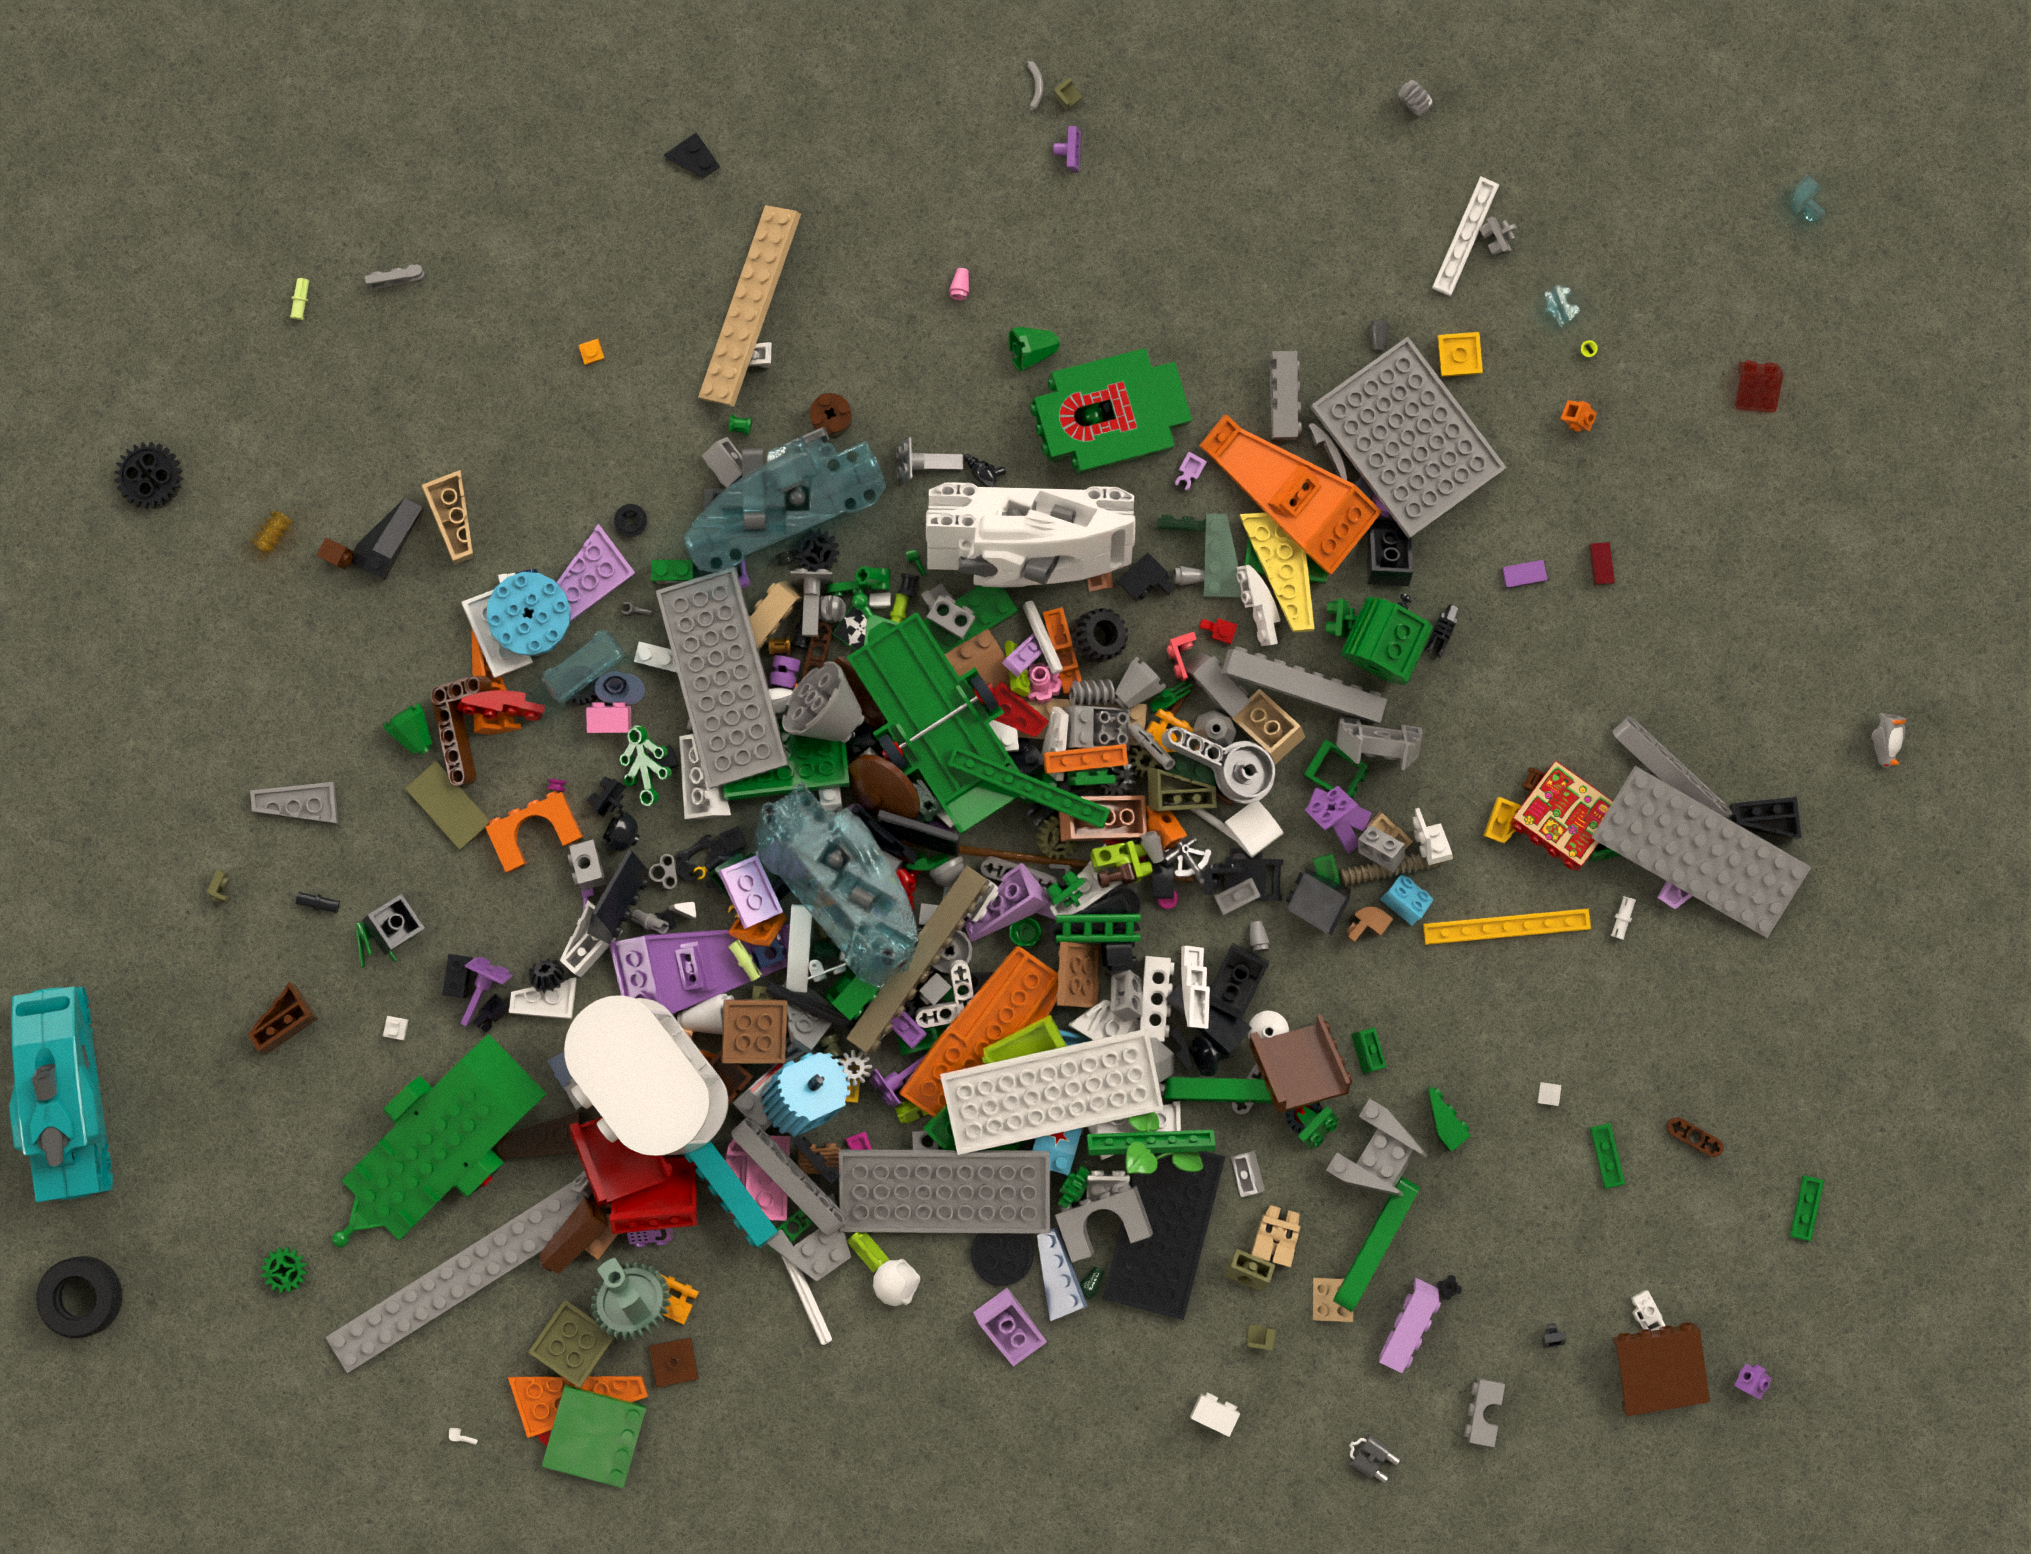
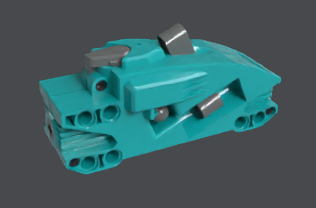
[9,986,113,1202]

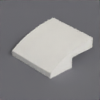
[1225,801,1283,858]

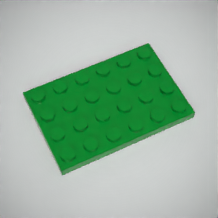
[723,715,850,801]

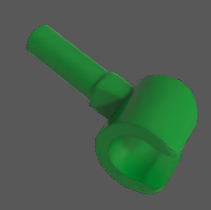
[906,550,927,576]

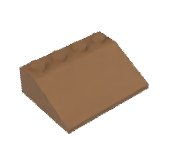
[945,629,1011,689]

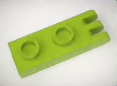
[1005,640,1031,697]

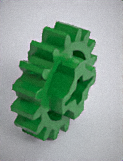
[1058,1165,1090,1209]
[261,1247,308,1293]

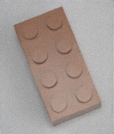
[1059,795,1147,841]

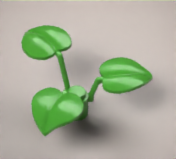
[1126,1112,1203,1174]

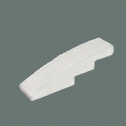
[786,904,813,993]
[1181,946,1210,1029]

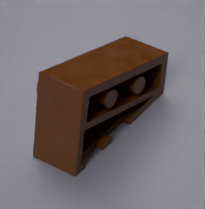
[248,982,318,1055]

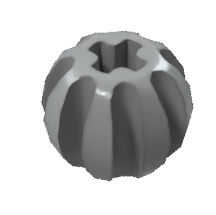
[819,596,846,623]

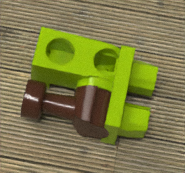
[1090,841,1152,888]

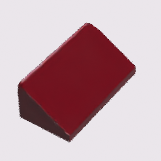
[1589,542,1615,586]

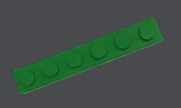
[1087,1130,1216,1155]

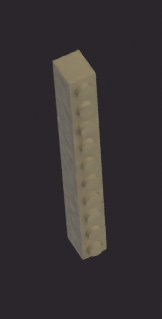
[846,866,990,1054]

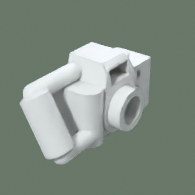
[1631,1290,1666,1331]

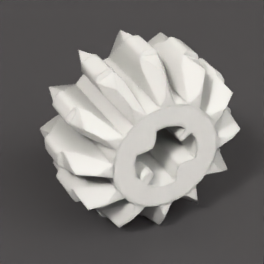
[838,1050,872,1086]

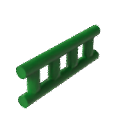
[1056,914,1141,943]

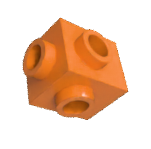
[1560,400,1597,432]

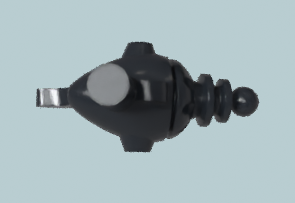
[964,454,1006,487]

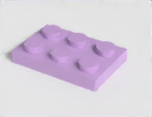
[719,855,783,929]

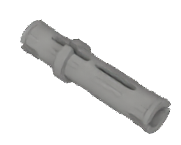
[1128,723,1176,770]

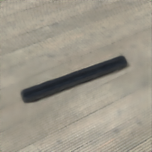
[765,982,859,1031]

